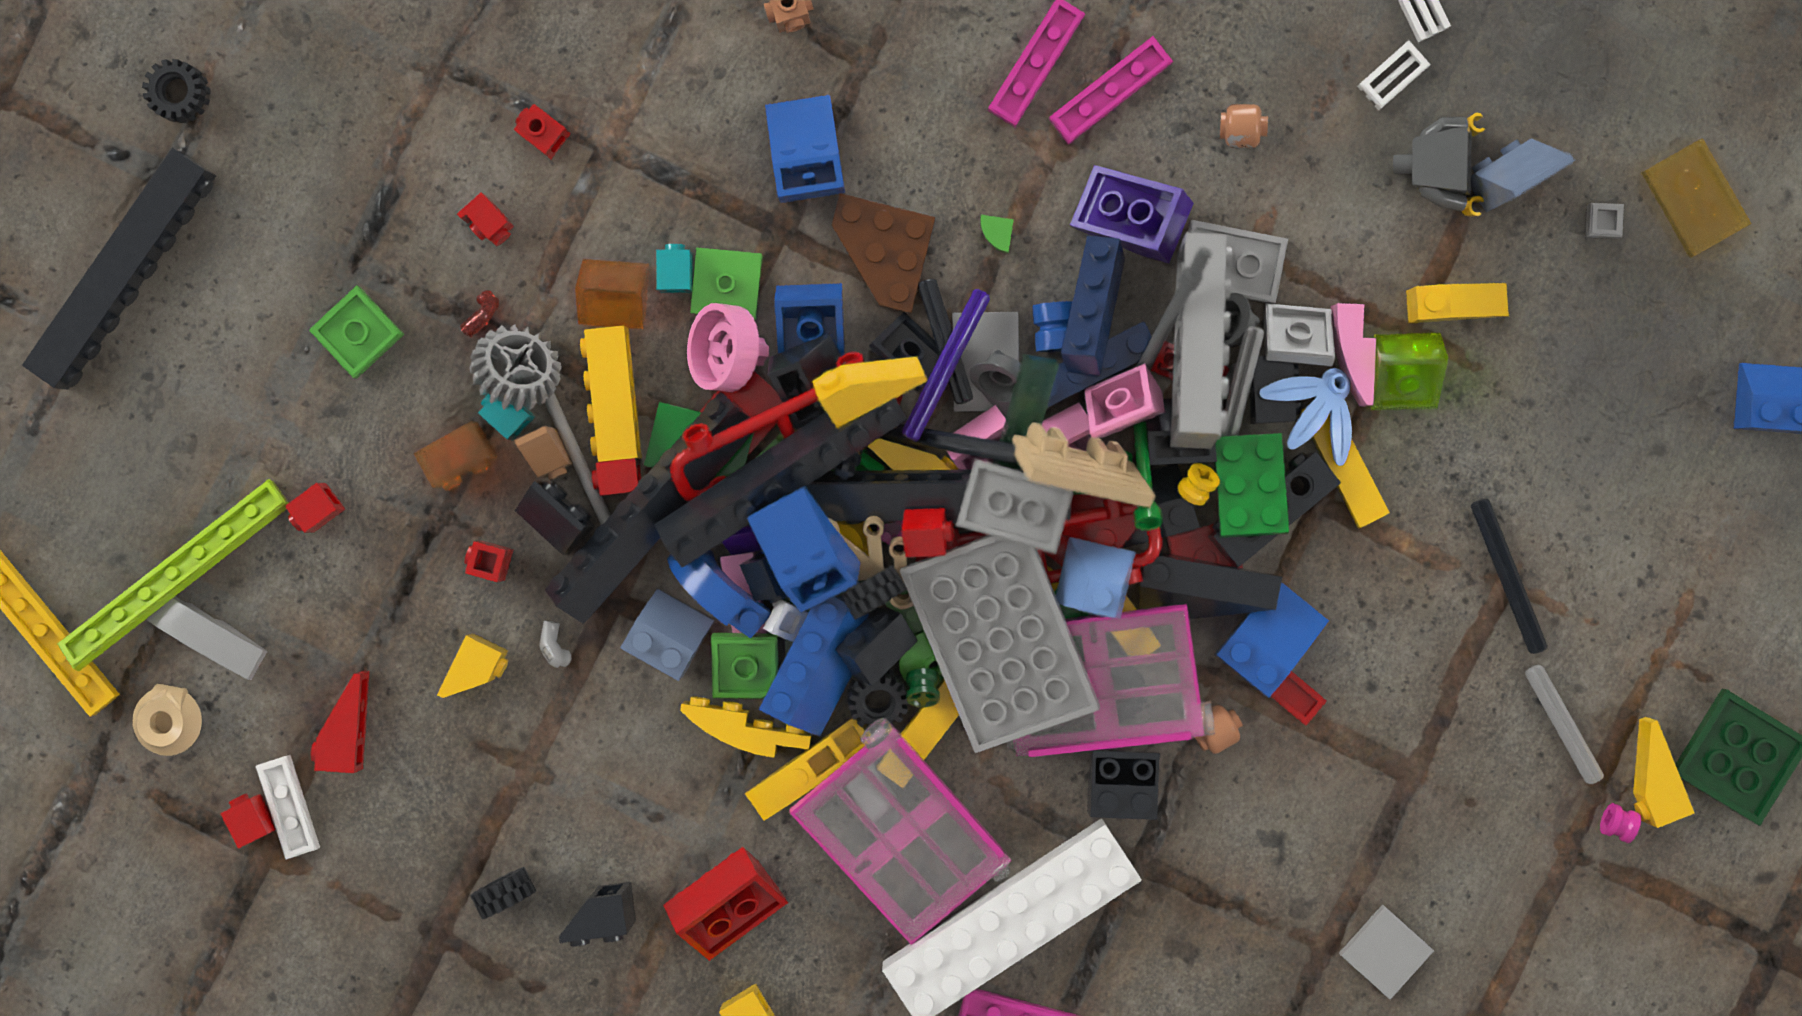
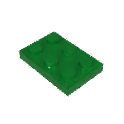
[1215,433,1289,538]

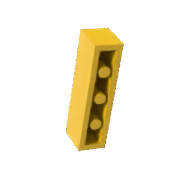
[580,326,642,462]

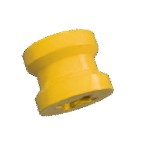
[1177,463,1220,506]

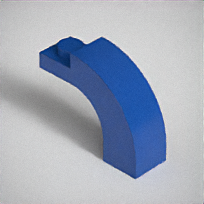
[667,550,771,639]

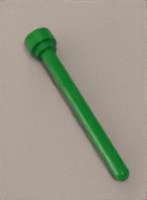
[1133,421,1162,530]

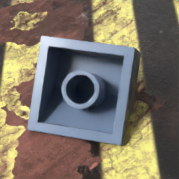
[620,589,715,681]

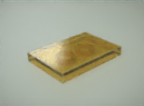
[1641,138,1752,258]

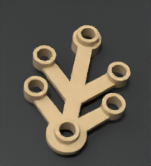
[828,516,913,609]

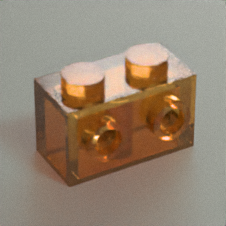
[413,421,498,491]

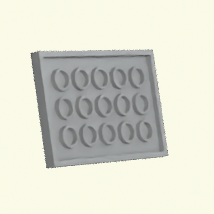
[900,535,1100,753]

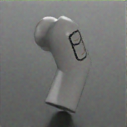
[539,620,571,668]

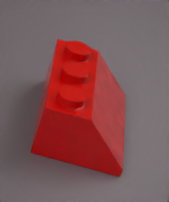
[663,847,788,961]

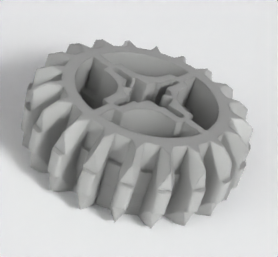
[470,324,561,412]

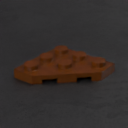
[832,193,935,314]

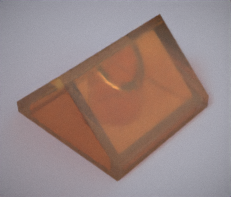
[575,259,649,330]

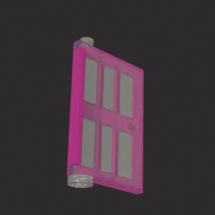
[1007,604,1215,757]
[789,718,1012,945]

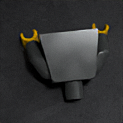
[1393,113,1485,217]

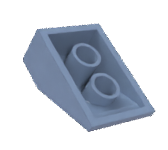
[1471,139,1574,212]

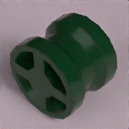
[906,668,940,708]

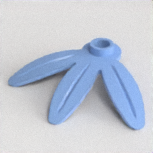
[1260,368,1352,466]

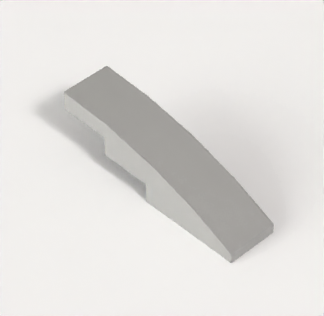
[146,596,267,680]

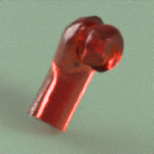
[460,290,499,337]

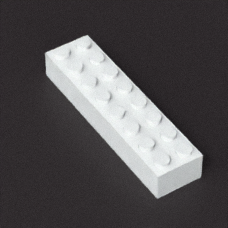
[882,818,1142,1016]

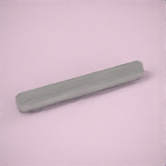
[1221,326,1264,437]
[1525,664,1604,784]

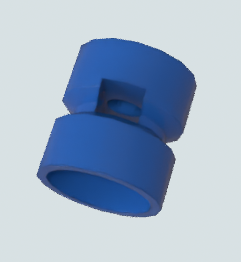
[1032,301,1073,353]

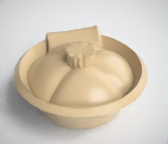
[133,684,202,756]

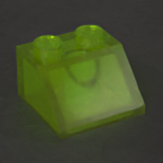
[1371,333,1449,410]

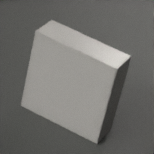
[1585,203,1624,239]

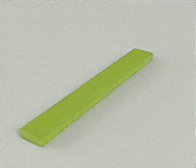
[57,479,289,671]

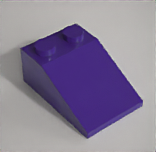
[1070,165,1194,263]

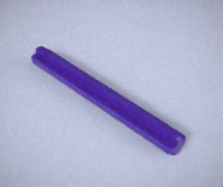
[902,289,990,441]

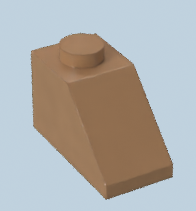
[514,426,573,481]

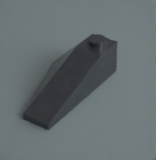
[1122,464,1200,549]
[1139,552,1283,619]

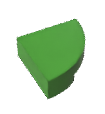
[980,214,1014,253]

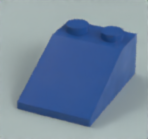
[774,283,845,356]
[1214,583,1329,698]

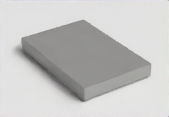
[1188,220,1288,304]
[952,312,1019,412]
[956,459,1074,554]

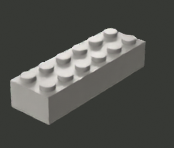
[1170,233,1232,449]

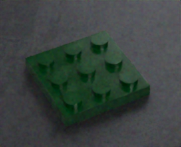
[1675,689,1802,826]

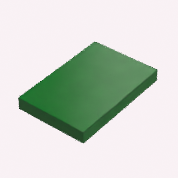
[644,402,754,483]

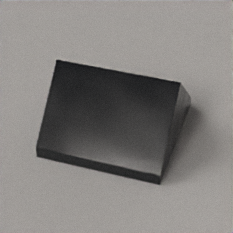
[869,312,940,393]

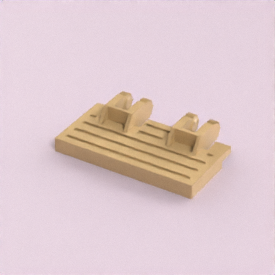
[1012,423,1155,508]

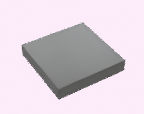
[1263,303,1335,366]
[1339,904,1434,999]

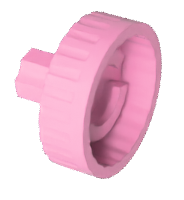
[687,303,769,392]

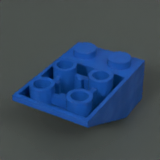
[765,95,845,203]
[748,487,861,613]

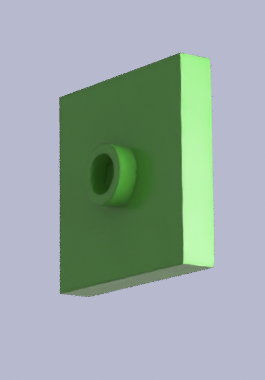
[690,247,763,320]
[309,285,404,379]
[711,633,779,699]

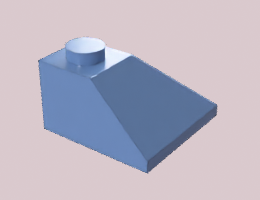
[1056,537,1136,619]

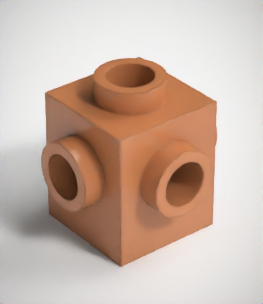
[764,0,814,33]

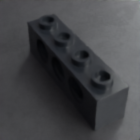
[1208,452,1341,567]

